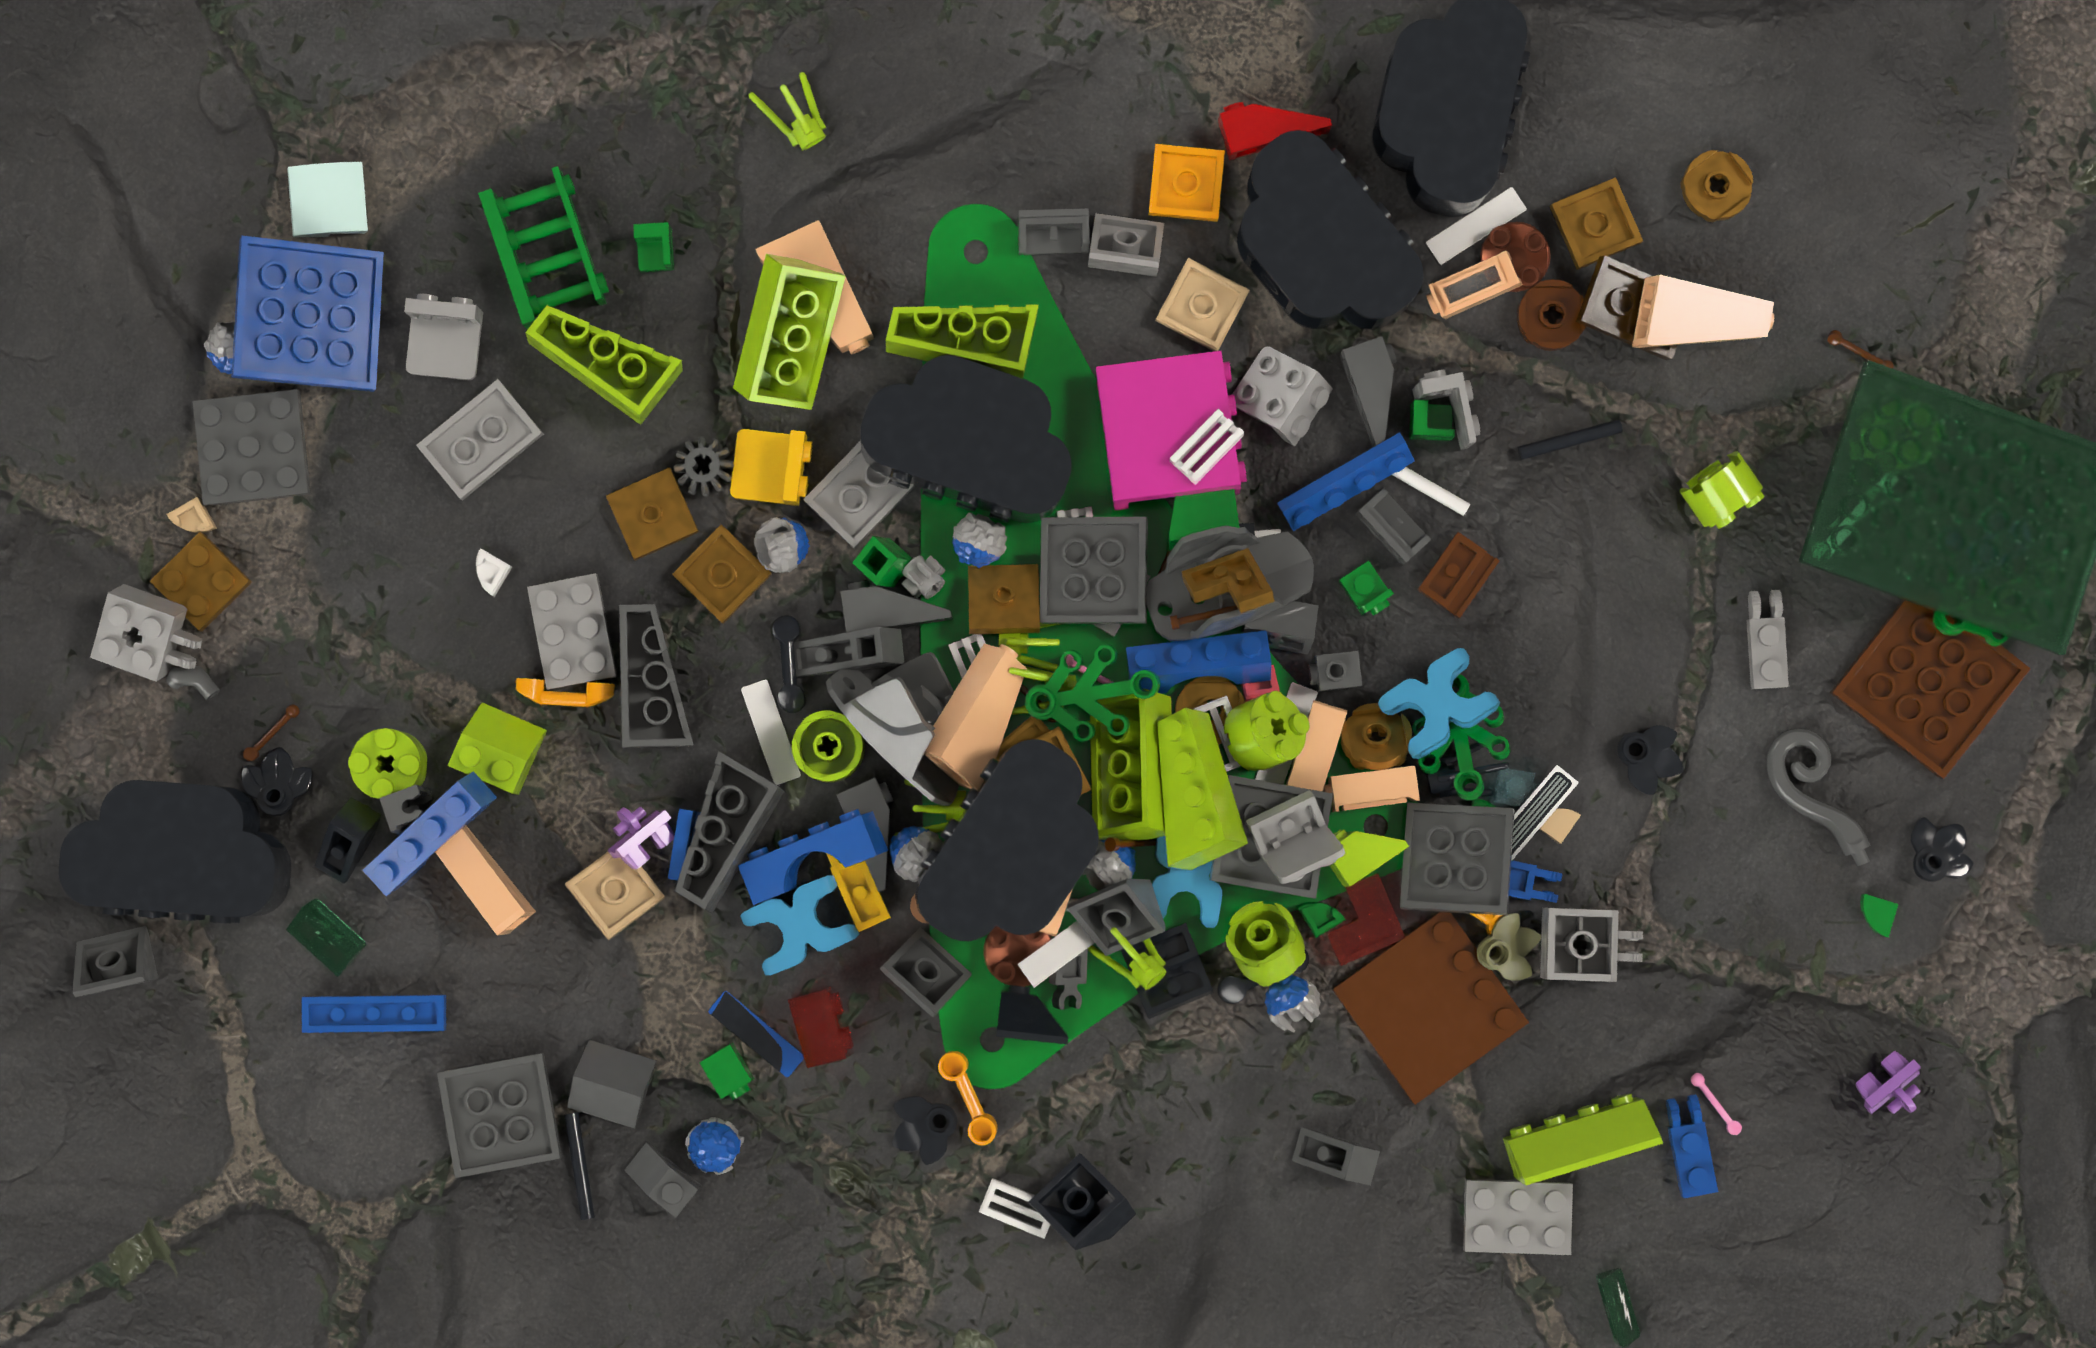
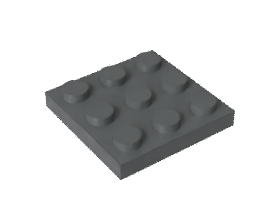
[193,389,311,506]
[1040,517,1148,624]
[1209,775,1333,899]
[1400,803,1515,916]
[437,1052,562,1178]

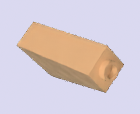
[755,220,874,354]
[1632,275,1774,348]
[924,644,1027,791]
[435,826,536,936]

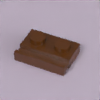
[1417,532,1500,619]

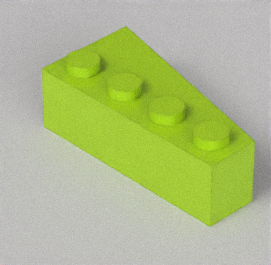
[886,304,1039,379]
[525,305,683,425]
[1157,708,1248,870]

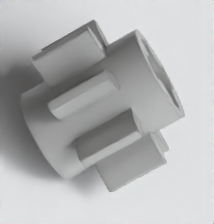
[902,556,946,599]

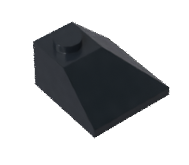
[996,985,1068,1045]
[1029,1153,1136,1250]

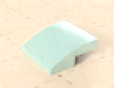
[287,162,368,237]

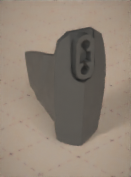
[1146,525,1314,642]
[826,652,959,806]

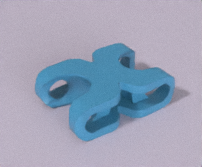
[1378,648,1500,759]
[1152,836,1222,929]
[740,875,860,975]

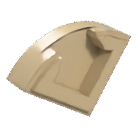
[166,497,217,533]
[1539,808,1581,844]

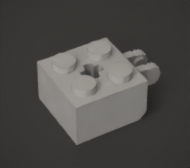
[90,584,202,682]
[1540,907,1643,982]

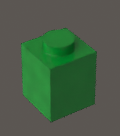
[852,536,913,588]
[699,1042,755,1101]

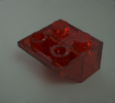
[788,986,854,1068]

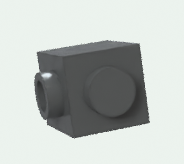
[1308,651,1362,692]

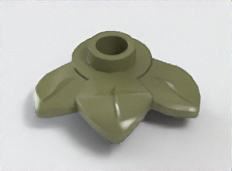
[1477,913,1542,981]

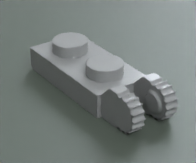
[1746,590,1789,690]

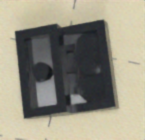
[1121,923,1214,1019]

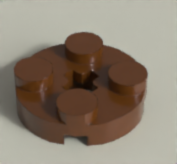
[1517,279,1586,351]

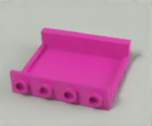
[1096,351,1247,510]

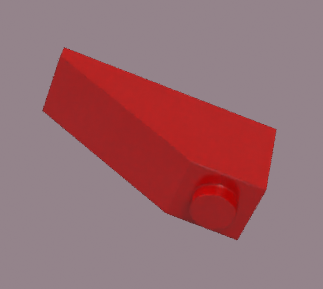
[1218,102,1332,160]

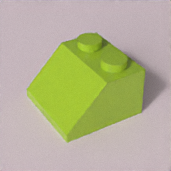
[447,702,547,794]
[1329,829,1409,887]

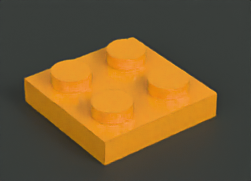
[1148,144,1225,222]

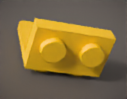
[730,429,812,506]

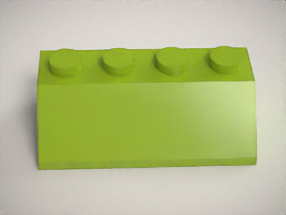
[733,254,846,410]
[1090,688,1172,840]
[1503,1093,1663,1185]

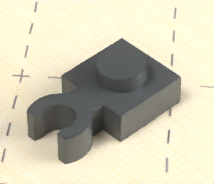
[1049,949,1088,1010]

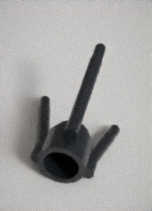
[1426,743,1509,798]

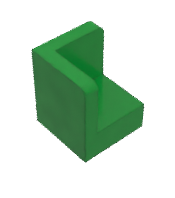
[633,222,674,272]
[1409,400,1455,441]

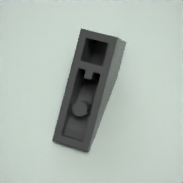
[1339,336,1396,448]
[840,581,953,633]
[794,627,905,678]
[836,778,894,892]

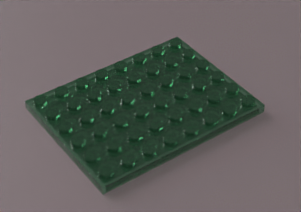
[1798,360,2096,655]

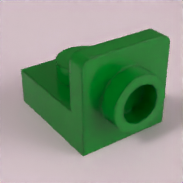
[1339,561,1394,616]

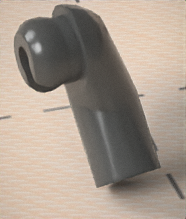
[166,666,220,701]

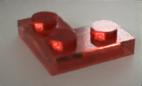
[1326,873,1405,966]

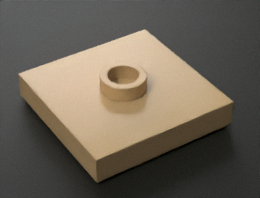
[1155,258,1250,351]
[565,852,665,941]

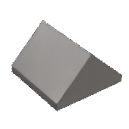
[1088,213,1164,277]

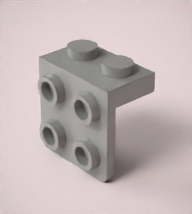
[404,294,483,380]
[1232,347,1333,446]
[1412,370,1480,450]
[1246,790,1345,884]

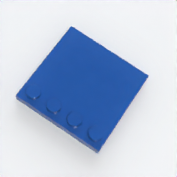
[231,236,384,392]

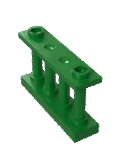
[478,166,609,330]

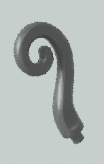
[1766,728,1871,867]

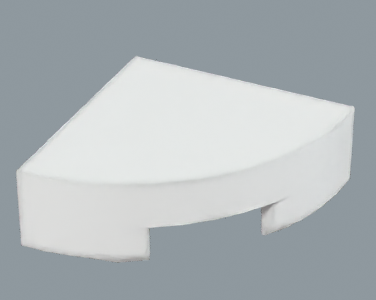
[476,548,512,597]

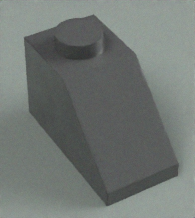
[1292,1127,1380,1186]
[625,1142,702,1218]

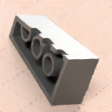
[619,604,694,748]
[675,751,785,913]

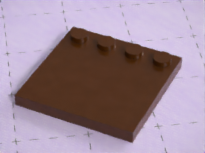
[1830,582,2031,779]
[1332,912,1529,1105]

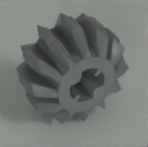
[674,436,734,497]

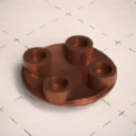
[1480,222,1550,292]
[984,926,1052,986]

